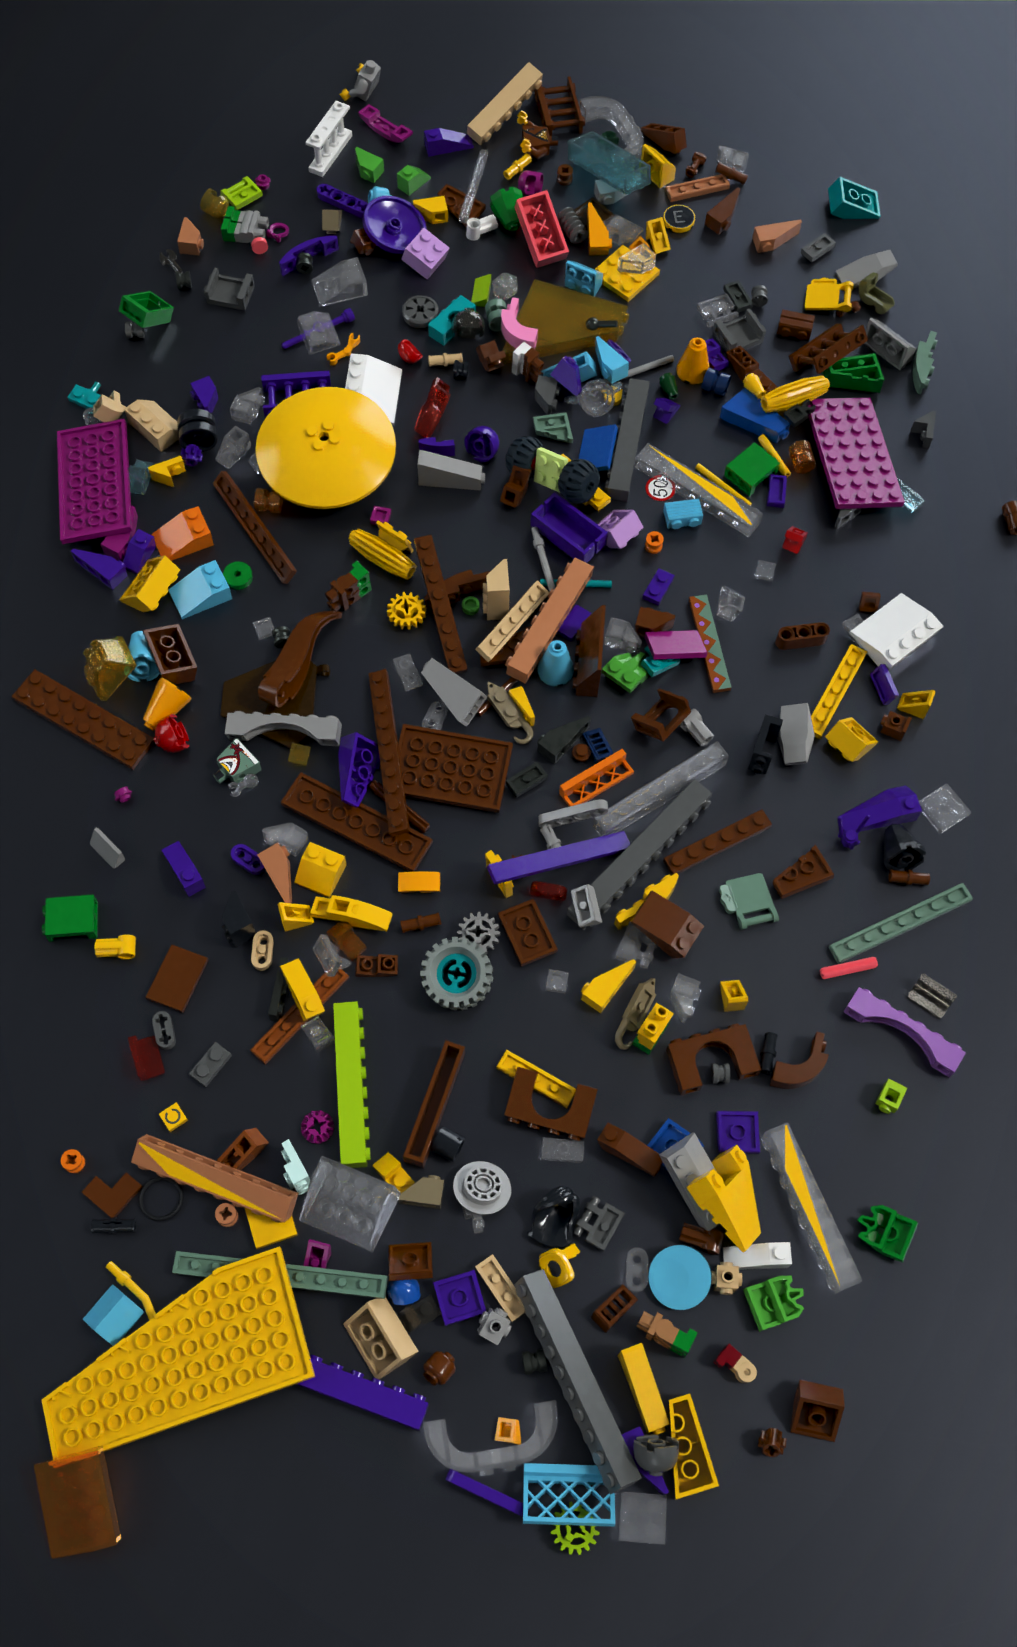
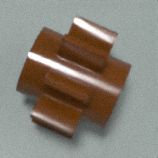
[758,1428,787,1457]

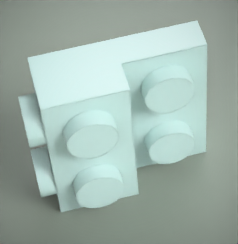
[281,1139,312,1195]

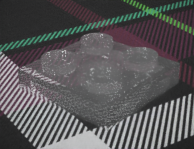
[919,784,971,834]
[619,1492,667,1545]

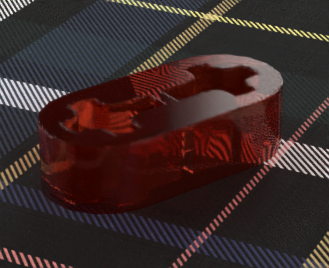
[530,881,568,901]

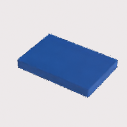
[578,424,618,471]

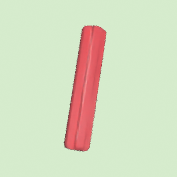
[820,957,878,979]

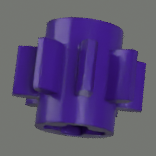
[180,444,203,466]

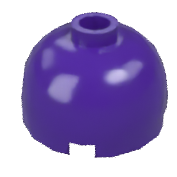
[464,426,500,462]

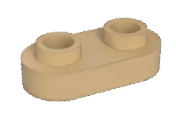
[251,930,274,971]

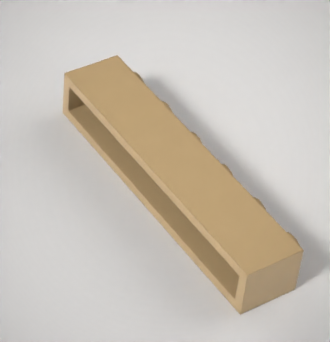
[467,62,543,146]

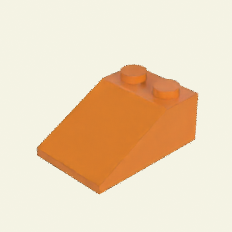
[151,506,214,561]

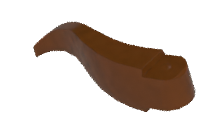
[258,611,342,708]

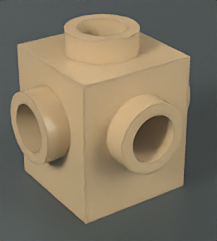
[711,1262,742,1295]

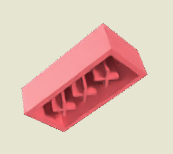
[514,190,569,268]

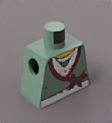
[213,738,262,784]

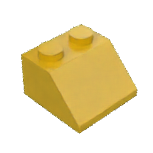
[640,144,676,188]
[825,717,879,762]
[294,842,347,898]

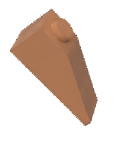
[752,219,802,253]
[257,842,292,903]

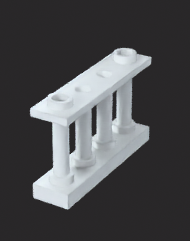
[305,101,352,177]

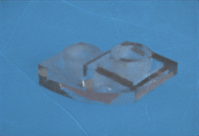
[393,654,423,691]

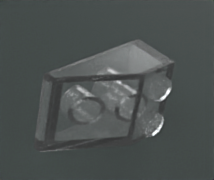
[311,257,368,307]

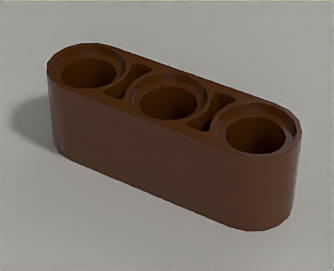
[775,622,830,650]

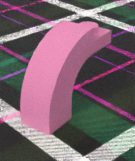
[501,297,538,349]

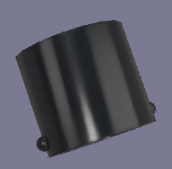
[431,1126,465,1162]

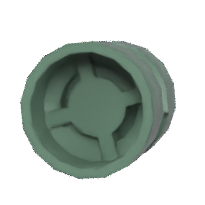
[485,299,507,331]

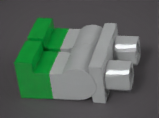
[221,206,269,244]

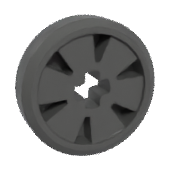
[402,295,439,328]

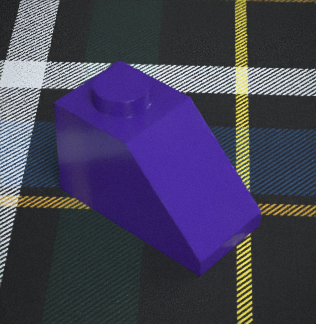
[550,356,582,396]
[123,529,156,574]

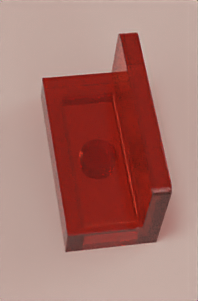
[128,1035,165,1081]

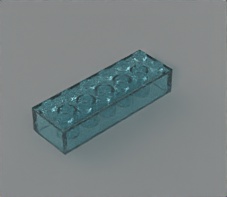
[567,131,651,195]

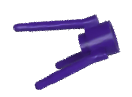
[838,815,870,850]

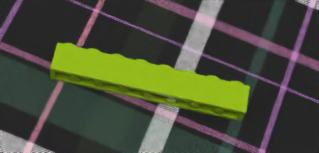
[333,1001,371,1169]

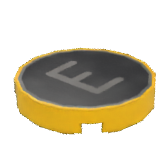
[663,205,695,233]

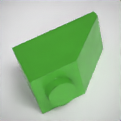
[355,147,384,183]
[397,165,431,196]

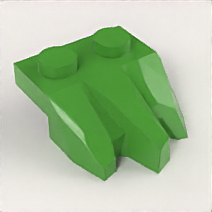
[601,652,649,693]
[743,1275,804,1332]

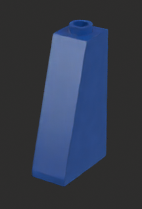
[720,388,790,443]

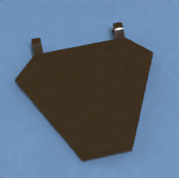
[221,660,330,750]

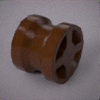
[557,164,573,186]

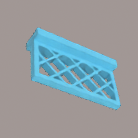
[523,1463,615,1527]

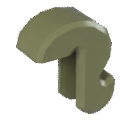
[858,272,895,315]

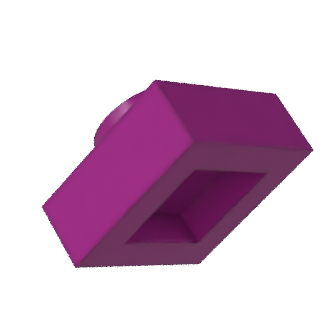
[370,506,392,525]

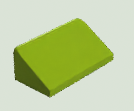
[471,274,492,307]

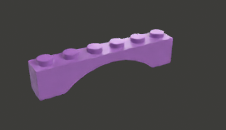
[844,987,966,1078]

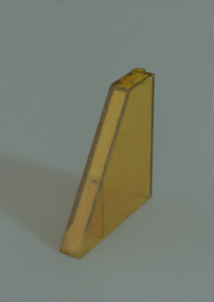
[502,279,630,365]

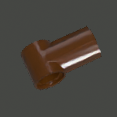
[679,1222,724,1255]

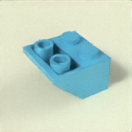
[565,260,603,298]

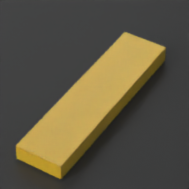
[496,1050,576,1109]

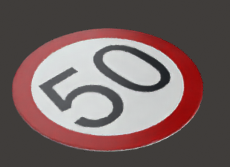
[645,476,676,501]

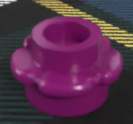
[255,174,271,190]
[114,786,132,803]

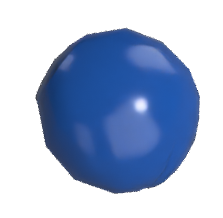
[386,1279,421,1305]

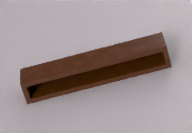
[403,1040,465,1169]

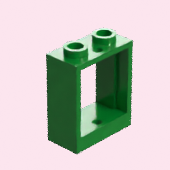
[119,291,174,328]

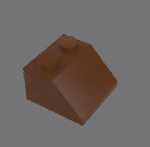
[790,1379,845,1442]

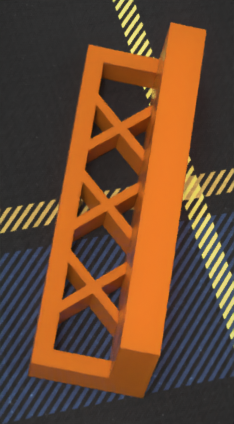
[559,749,634,807]

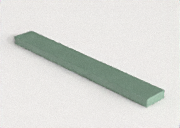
[828,883,973,964]

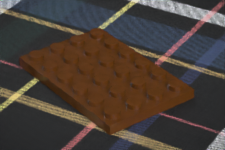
[398,724,513,813]

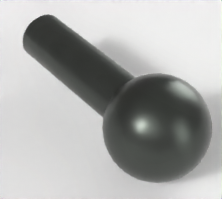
[586,317,618,331]

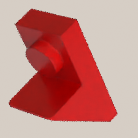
[782,526,808,554]

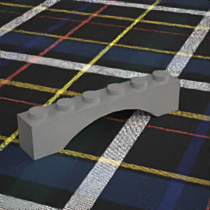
[225,711,342,746]

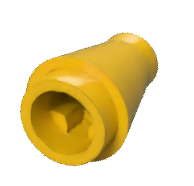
[743,373,766,399]

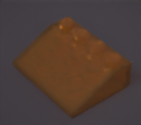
[34,1445,121,1559]

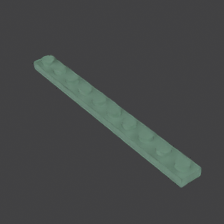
[172,1251,388,1299]

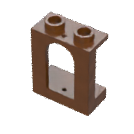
[631,688,691,742]

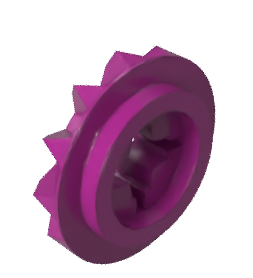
[301,1110,334,1144]

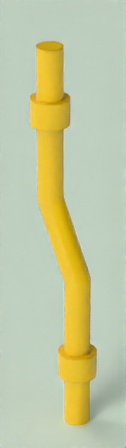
[105,1261,156,1320]

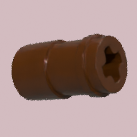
[1002,501,1017,535]

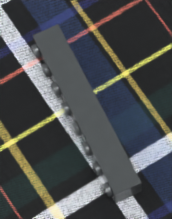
[604,378,650,502]

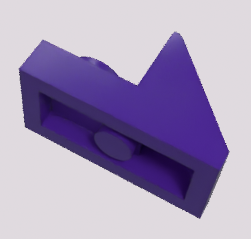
[653,398,681,424]

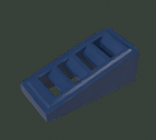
[582,728,614,764]

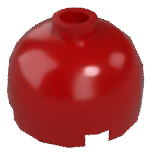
[154,714,189,753]

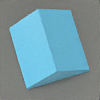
[83,1284,145,1346]

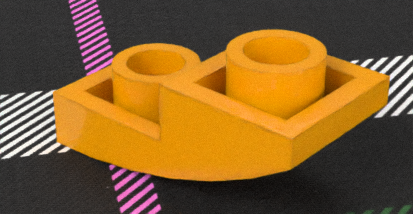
[398,871,440,893]

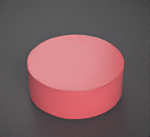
[251,237,268,254]

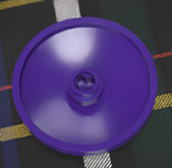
[363,195,427,254]

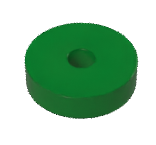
[223,562,253,590]

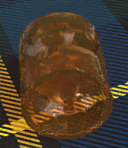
[788,440,816,474]
[254,488,283,514]

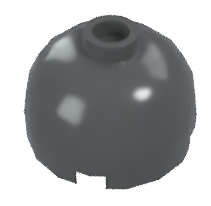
[634,1435,679,1476]

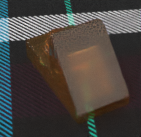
[326,921,367,961]

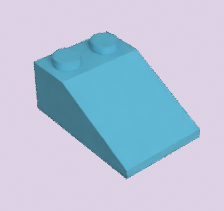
[168,560,232,619]

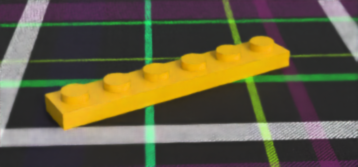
[811,644,867,739]

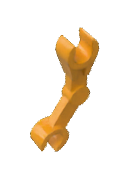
[326,333,360,366]

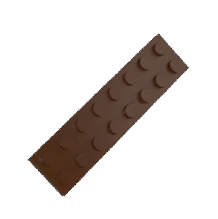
[12,669,155,770]
[281,772,433,872]

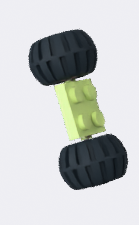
[505,436,600,504]

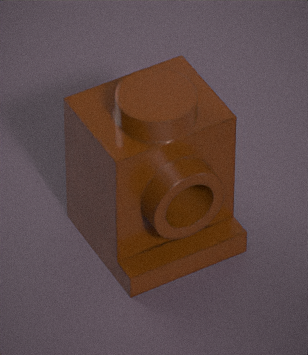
[350,228,376,256]
[880,711,912,741]

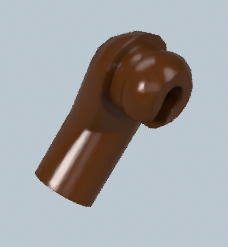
[836,301,861,317]

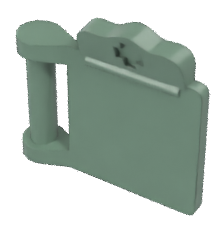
[719,873,779,930]

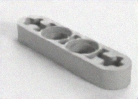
[538,799,608,828]

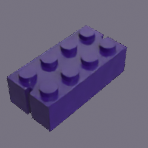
[530,492,608,563]

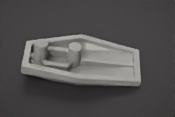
[836,250,898,288]
[777,703,815,766]

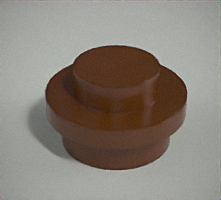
[572,744,591,762]

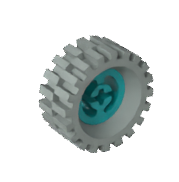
[420,937,493,1011]

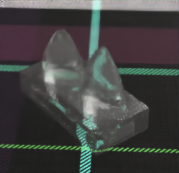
[313,934,351,977]

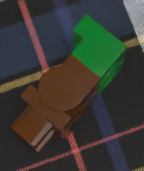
[325,561,372,611]

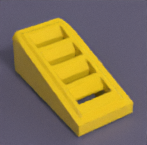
[508,686,535,726]

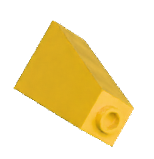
[618,1343,670,1435]

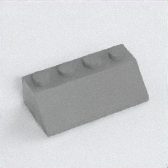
[659,1132,720,1231]

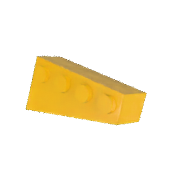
[669,1394,719,1499]

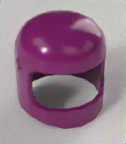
[518,170,543,195]

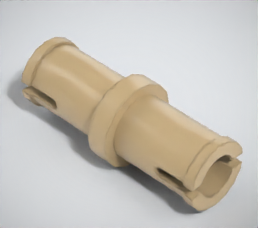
[428,353,463,367]

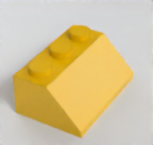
[119,555,180,612]

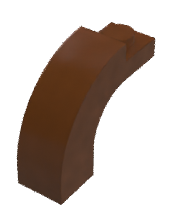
[769,1032,829,1089]

